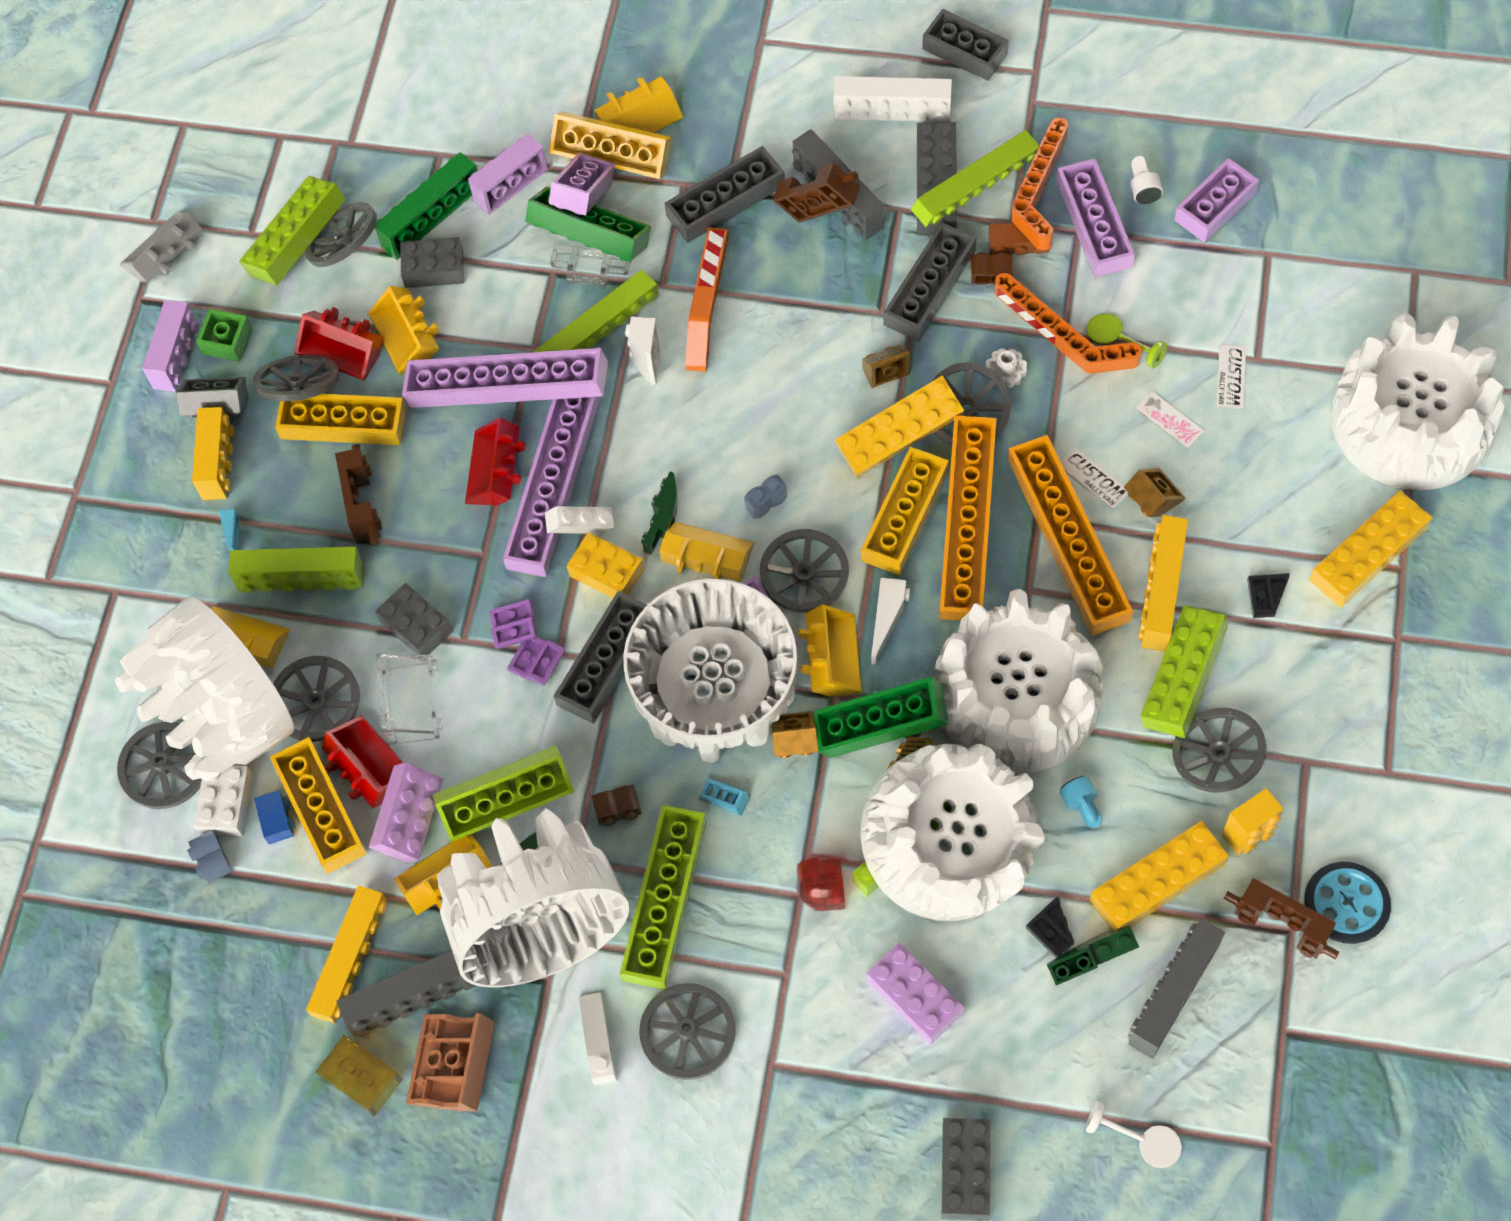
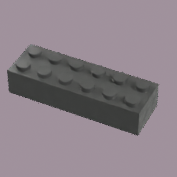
[917,122,957,235]
[792,129,885,240]
[664,146,785,243]
[883,222,977,342]
[554,591,647,724]
[1128,918,1225,1059]
[336,950,476,1037]

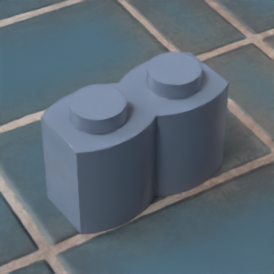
[744,474,787,519]
[187,830,233,884]

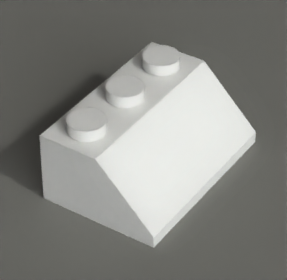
[626,317,660,385]

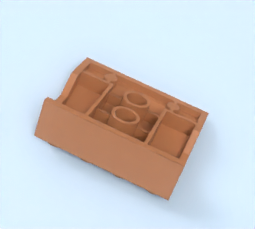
[406,1013,495,1111]

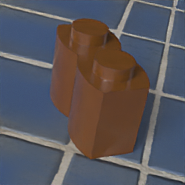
[970,252,1012,285]
[591,784,642,827]

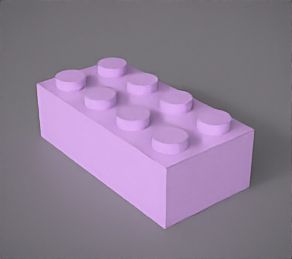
[468,134,548,215]
[549,153,615,215]
[1174,158,1259,243]
[142,300,199,392]
[369,762,443,863]
[866,943,964,1045]

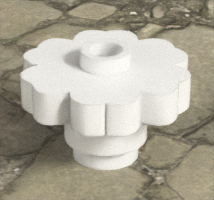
[986,348,1027,388]

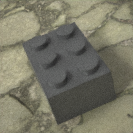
[401,237,464,288]
[176,377,248,418]
[375,583,453,660]

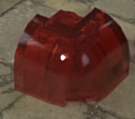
[796,857,845,911]

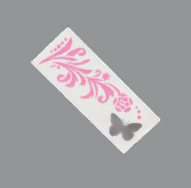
[1135,391,1205,448]

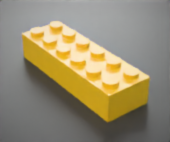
[549,112,672,179]
[835,375,964,478]
[275,394,406,445]
[861,446,949,576]
[1309,490,1433,608]
[1138,515,1188,652]
[269,737,367,874]
[1089,821,1229,932]

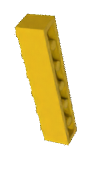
[306,885,387,1024]

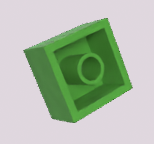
[196,308,252,362]

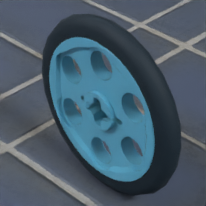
[1304,861,1391,944]

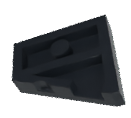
[1247,573,1290,618]
[1026,897,1074,958]

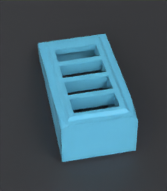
[219,509,240,550]
[699,778,750,816]

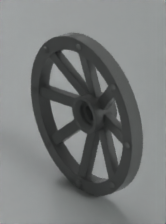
[305,202,377,267]
[253,355,339,401]
[931,362,1011,446]
[760,529,849,612]
[273,656,360,742]
[1172,708,1267,793]
[117,722,202,809]
[639,983,736,1080]

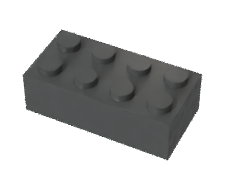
[922,8,1009,81]
[941,1118,990,1220]

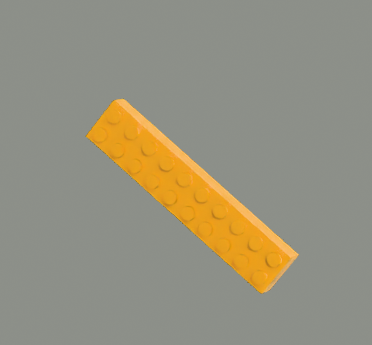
[939,416,996,621]
[1008,435,1133,636]

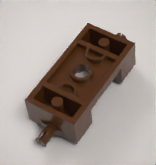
[773,163,860,223]
[335,444,383,545]
[1223,878,1340,960]

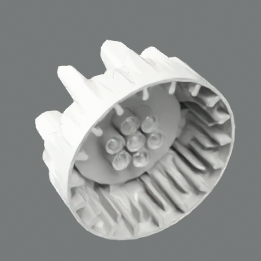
[1330,313,1505,490]
[623,579,797,763]
[934,589,1103,774]
[115,596,294,782]
[860,744,1045,922]
[437,808,629,987]

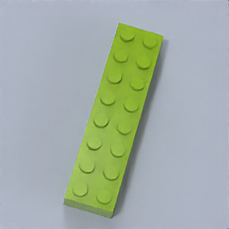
[620,805,707,990]

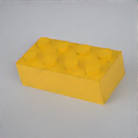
[192,407,234,500]

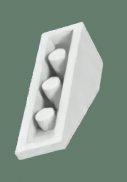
[871,578,910,664]
[579,992,617,1086]

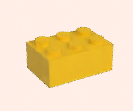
[567,532,645,598]
[1222,788,1283,856]

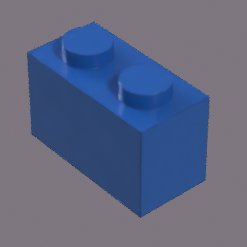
[254,790,296,844]

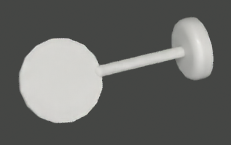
[1084,1101,1182,1169]

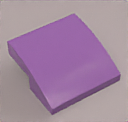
[489,599,537,649]
[507,637,565,686]

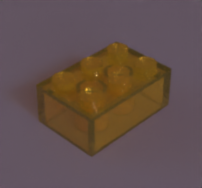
[316,1035,403,1117]

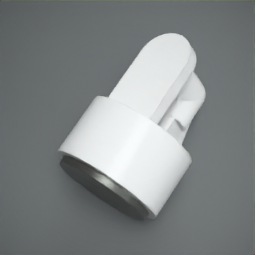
[1130,156,1163,204]

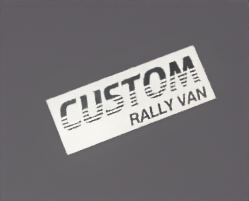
[1217,345,1246,409]
[1061,448,1128,509]

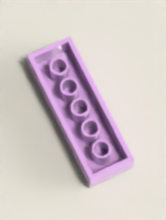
[1056,159,1135,278]

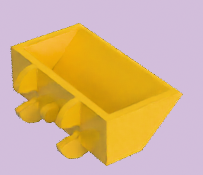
[595,76,683,133]
[368,286,439,375]
[659,522,754,582]
[798,604,862,696]
[210,606,290,669]
[393,834,492,915]

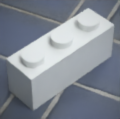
[545,506,614,534]

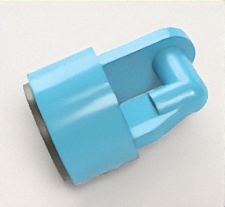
[1059,776,1102,828]

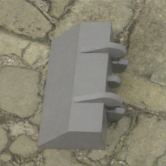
[119,212,203,282]

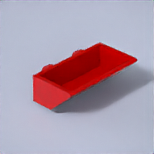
[294,307,384,381]
[465,418,526,506]
[321,715,403,809]

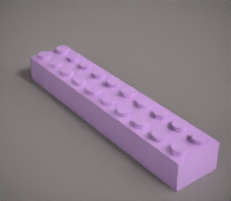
[402,348,608,408]
[503,397,601,578]

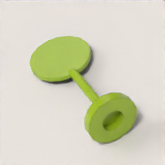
[1086,314,1167,369]

